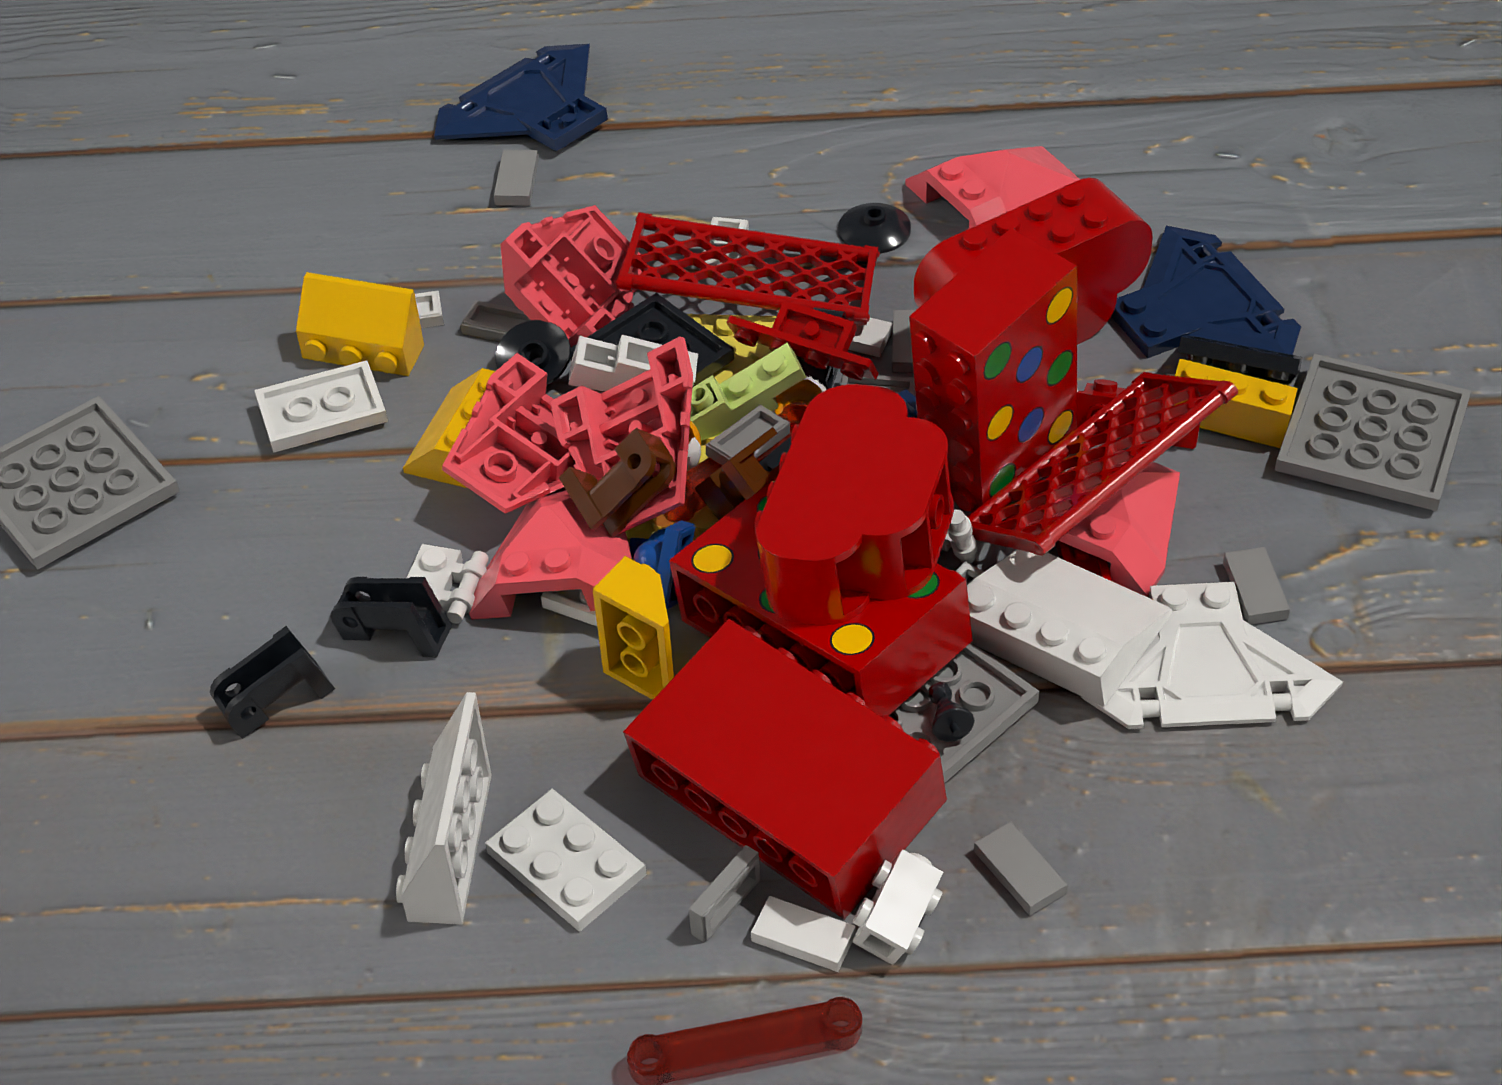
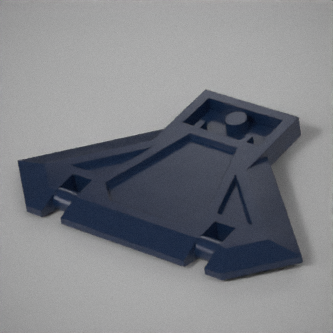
[434,44,608,151]
[1111,225,1301,359]

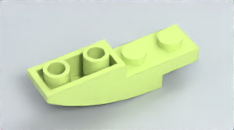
[690,343,807,441]

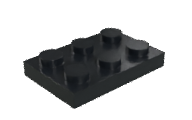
[1178,335,1303,381]

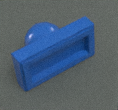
[633,520,695,610]

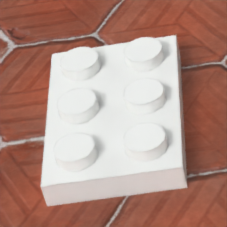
[254,360,388,453]
[485,788,647,932]

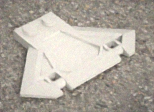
[1081,582,1343,729]

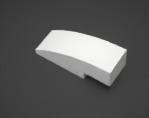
[568,335,698,391]

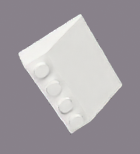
[967,550,1173,707]
[396,692,492,925]

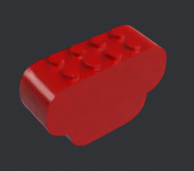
[914,178,1153,345]
[754,384,954,626]

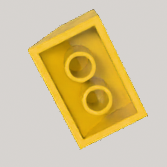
[296,272,424,376]
[1174,359,1298,448]
[403,368,495,489]
[593,556,674,700]

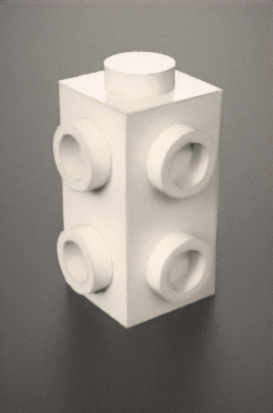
[852,849,943,965]

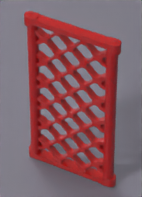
[616,212,880,326]
[967,372,1238,556]

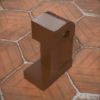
[694,427,779,520]
[559,428,675,537]

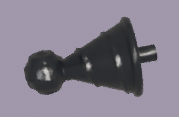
[928,681,975,742]

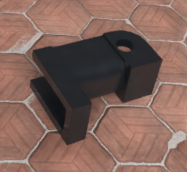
[330,577,452,657]
[210,626,335,739]

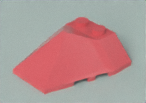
[905,146,1080,229]
[500,205,642,347]
[550,336,693,534]
[442,353,576,514]
[1006,449,1180,597]
[469,487,632,620]

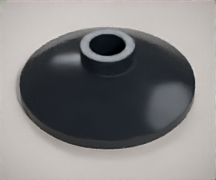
[838,203,911,254]
[495,320,571,385]

